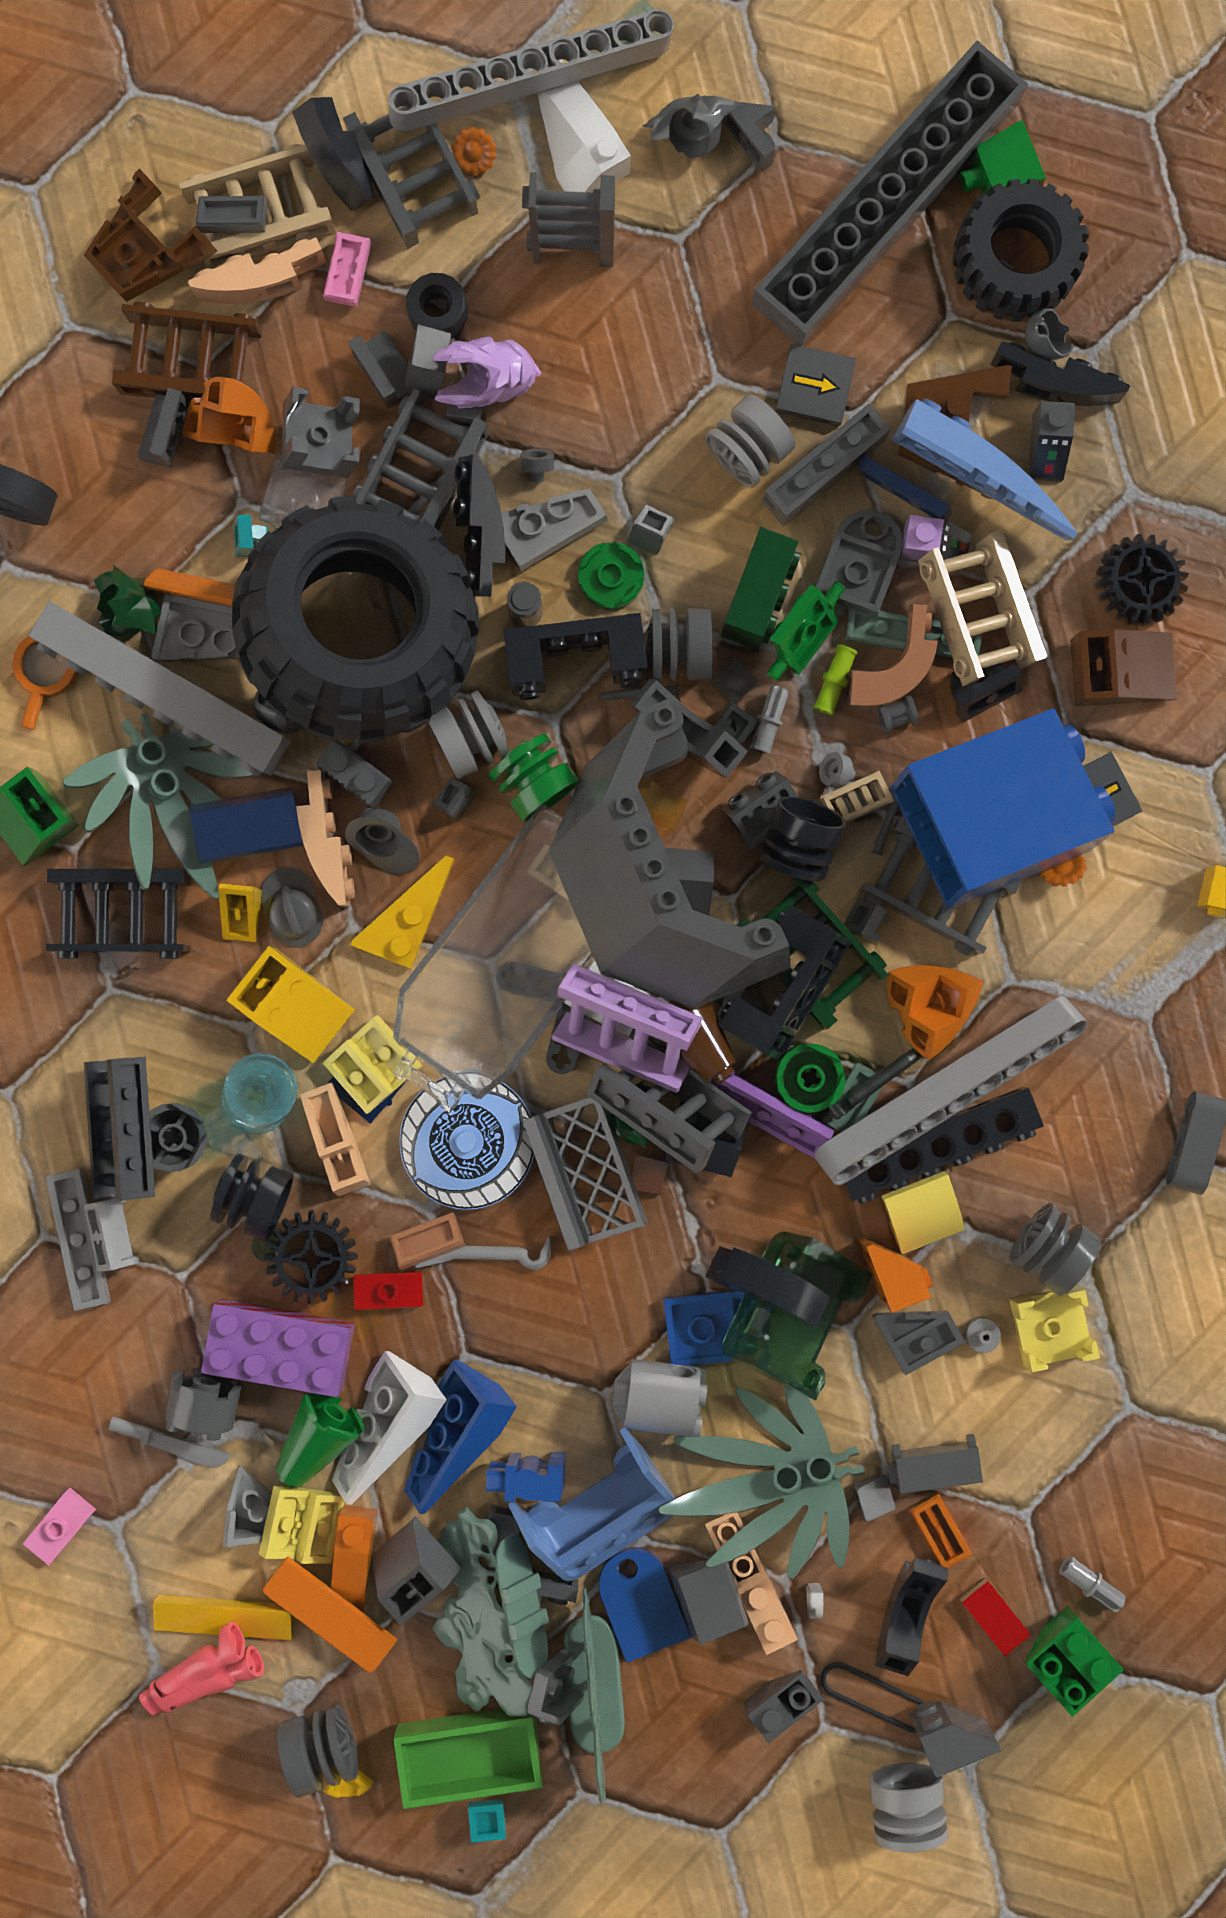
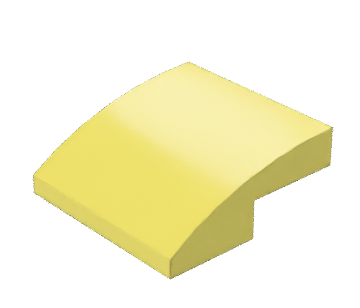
[322,1015,422,1114]
[881,1171,965,1254]
[259,1486,345,1564]

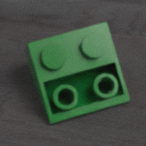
[0,766,80,866]
[1024,1605,1124,1717]

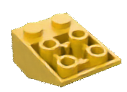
[226,946,355,1063]

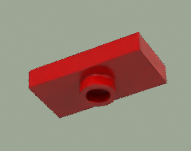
[353,1271,423,1310]

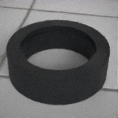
[0,464,58,526]

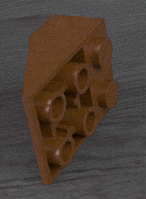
[1070,629,1177,706]

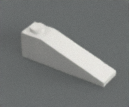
[537,59,631,193]
[332,1351,446,1505]

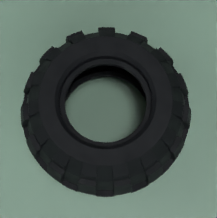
[232,496,479,743]

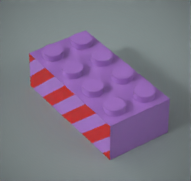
[201,1299,355,1397]

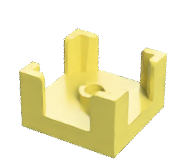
[1009,1285,1100,1373]

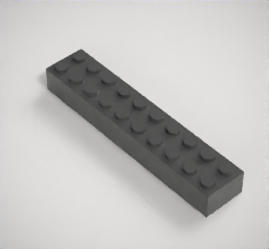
[752,40,1028,346]

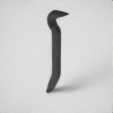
[828,1048,924,1120]

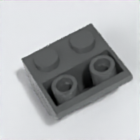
[372,1516,462,1626]

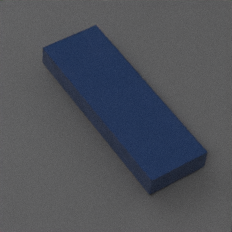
[858,455,952,521]

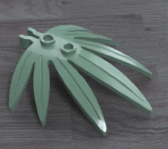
[63,712,263,899]
[658,1371,865,1579]

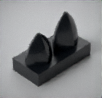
[950,663,1022,722]

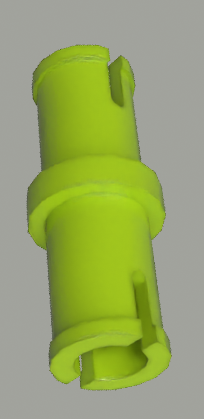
[813,644,858,716]

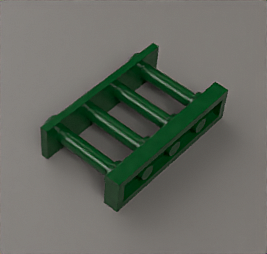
[738,877,889,1030]

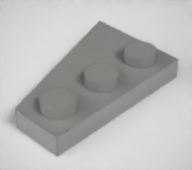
[501,488,608,571]

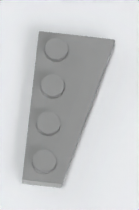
[151,594,239,662]

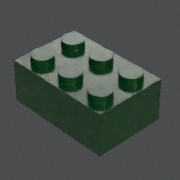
[720,526,802,651]

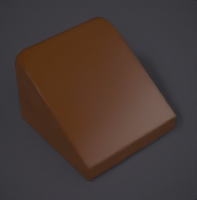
[630,1154,668,1195]

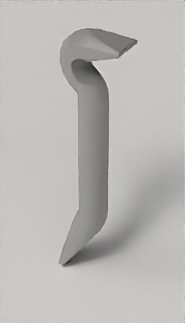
[415,1236,551,1270]

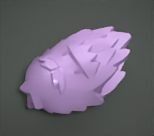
[433,337,541,409]

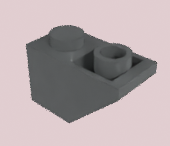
[744,1670,824,1743]

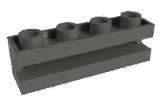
[762,404,891,527]

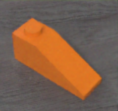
[331,1505,378,1613]

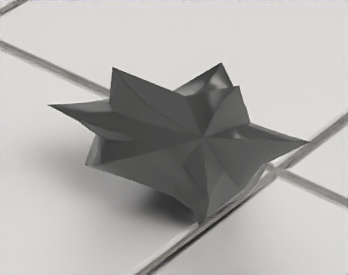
[642,94,740,158]

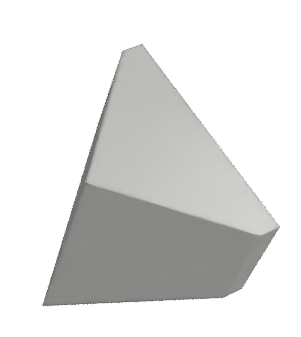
[223,1465,272,1547]

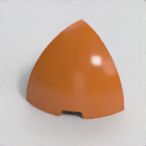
[182,376,276,454]
[887,965,984,1060]

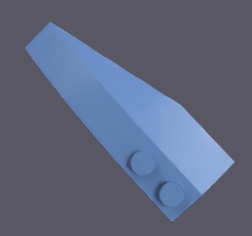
[891,398,1077,541]

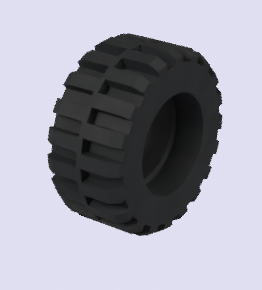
[952,179,1089,322]

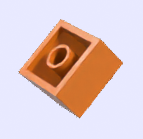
[858,1238,933,1313]

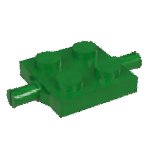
[766,581,846,682]

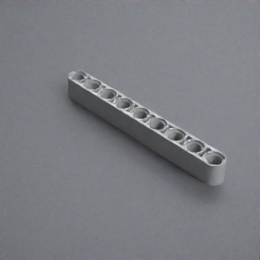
[388,9,674,132]
[814,996,1088,1185]

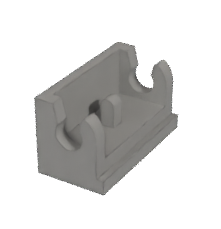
[84,1197,139,1272]

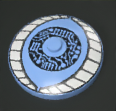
[399,1073,534,1210]

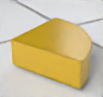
[324,1769,374,1798]

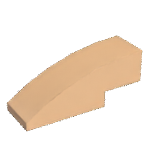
[300,1082,371,1197]

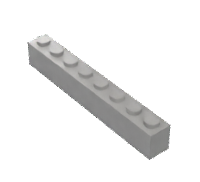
[29,601,291,777]

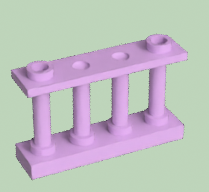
[552,964,702,1093]

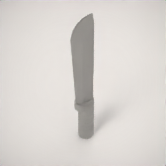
[108,1417,231,1467]

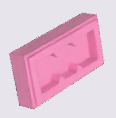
[323,232,371,307]
[23,1488,96,1566]

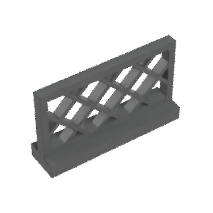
[523,1097,648,1251]

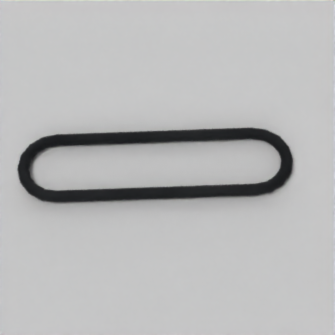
[821,1662,924,1734]

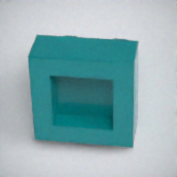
[233,514,268,557]
[468,1799,507,1843]

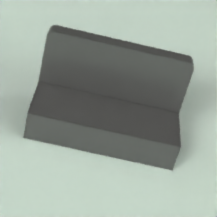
[348,331,411,409]

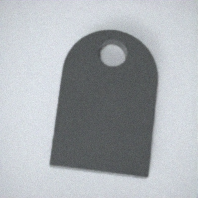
[816,510,903,617]

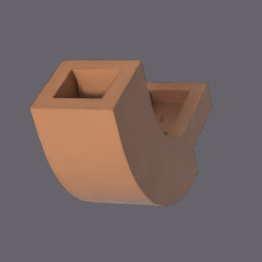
[848,604,938,706]

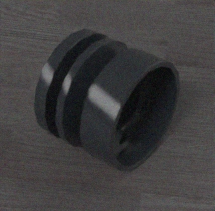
[759,796,846,881]
[210,1153,294,1242]

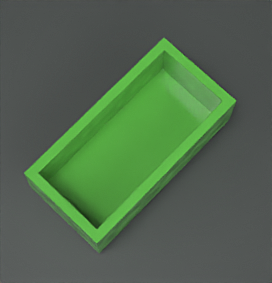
[393,1704,544,1809]

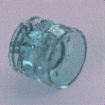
[220,1053,298,1135]

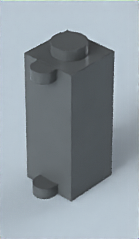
[887,1434,983,1494]

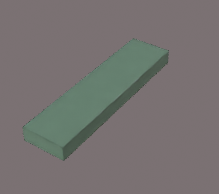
[844,608,982,660]

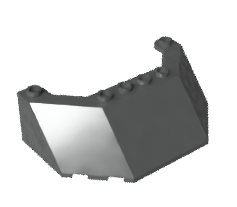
[548,696,791,1010]

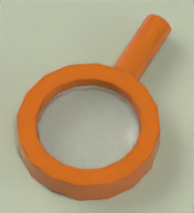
[12,636,79,730]

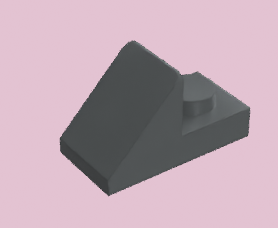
[721,101,776,172]

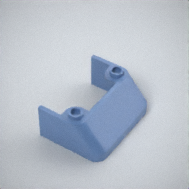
[508,1427,676,1581]

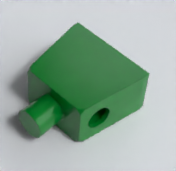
[959,120,1046,194]

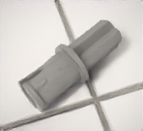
[749,685,788,754]
[1059,1555,1126,1612]

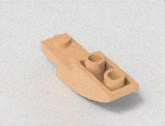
[188,237,326,304]
[296,770,355,908]
[705,1512,798,1655]

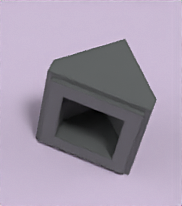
[433,777,476,822]

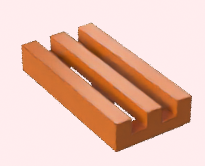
[908,1491,973,1568]

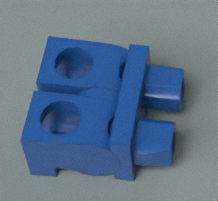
[486,1452,566,1502]

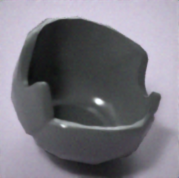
[1025,308,1074,361]

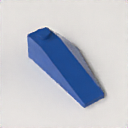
[404,1360,517,1514]

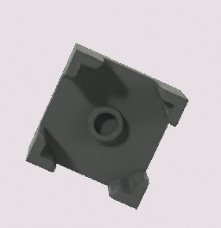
[282,387,359,478]

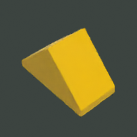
[218,883,262,942]

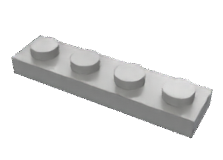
[46,1168,111,1311]

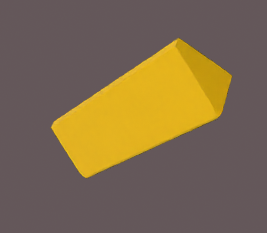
[153,1594,294,1640]

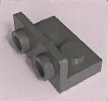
[138,388,190,468]
[722,771,798,849]
[527,1649,585,1725]

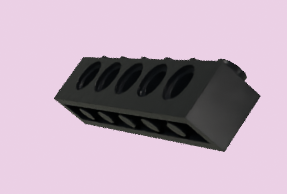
[843,1087,1044,1204]

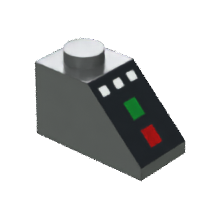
[1029,401,1075,482]

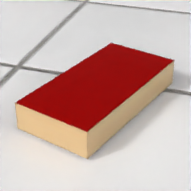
[960,1578,1031,1656]

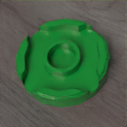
[578,542,645,610]

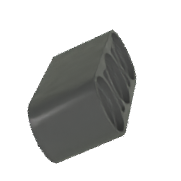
[1166,1090,1226,1195]

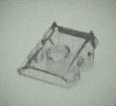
[260,456,347,530]

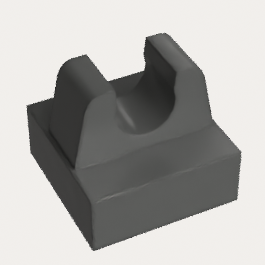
[844,898,889,941]

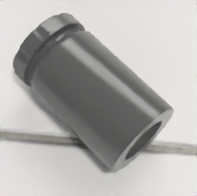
[507,581,543,627]

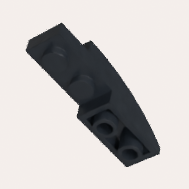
[990,341,1131,406]
[453,455,505,597]

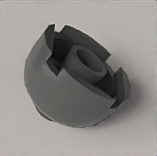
[149,1103,207,1172]

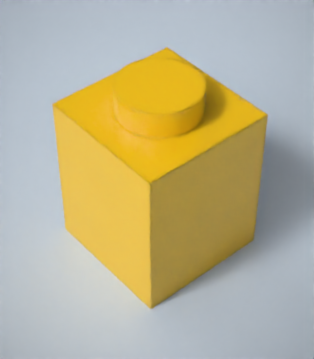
[1197,865,1226,919]

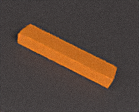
[143,568,235,607]
[262,1556,397,1673]

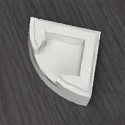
[806,1583,823,1619]

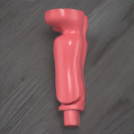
[139,1621,264,1716]

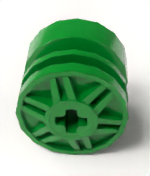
[489,733,580,823]

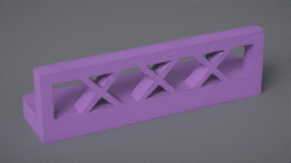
[711,1073,834,1158]

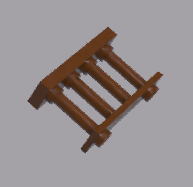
[112,302,262,402]

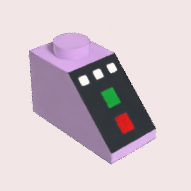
[899,514,971,561]

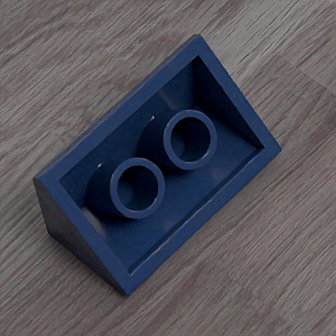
[189,787,303,864]

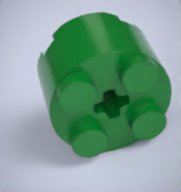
[773,1044,846,1113]

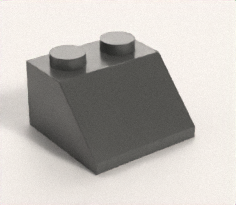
[909,1701,1001,1778]

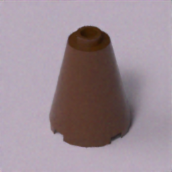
[659,1000,737,1084]

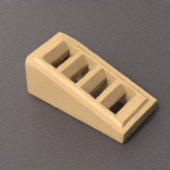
[816,771,894,824]

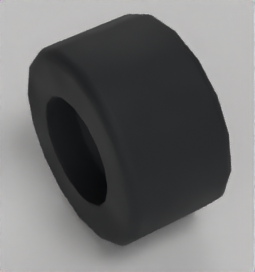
[406,272,468,339]

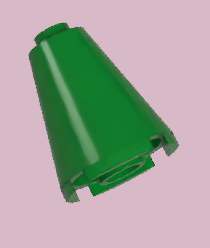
[276,1392,364,1488]

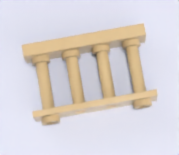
[179,144,336,269]
[918,530,1047,687]

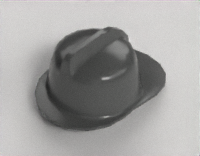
[345,806,420,875]
[261,867,323,947]

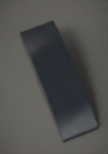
[292,97,375,211]

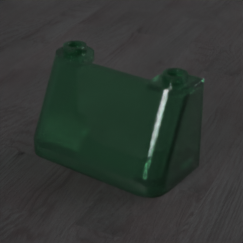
[722,1231,873,1401]

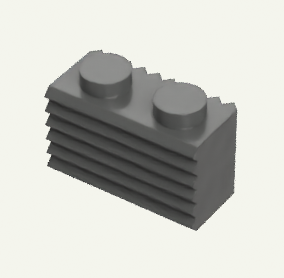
[316,738,394,809]

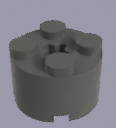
[164,1369,241,1441]

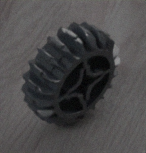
[1095,534,1189,626]
[264,1210,358,1304]

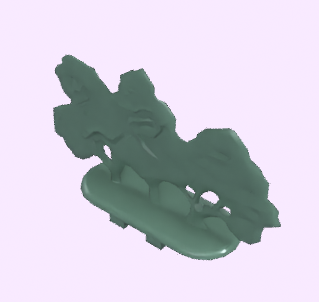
[432,1507,549,1716]
[563,1586,625,1804]

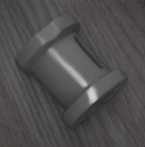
[876,695,919,734]

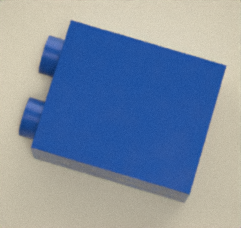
[890,708,1115,909]

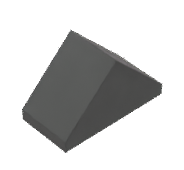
[402,324,451,401]

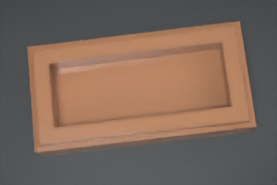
[389,1212,465,1270]

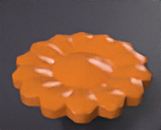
[451,126,497,176]
[1039,856,1087,887]

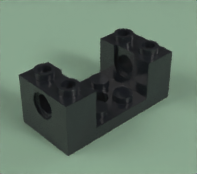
[503,613,647,700]
[719,905,852,1060]

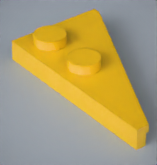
[350,856,455,969]

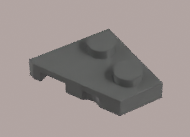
[872,1310,966,1376]

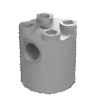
[612,1359,707,1437]

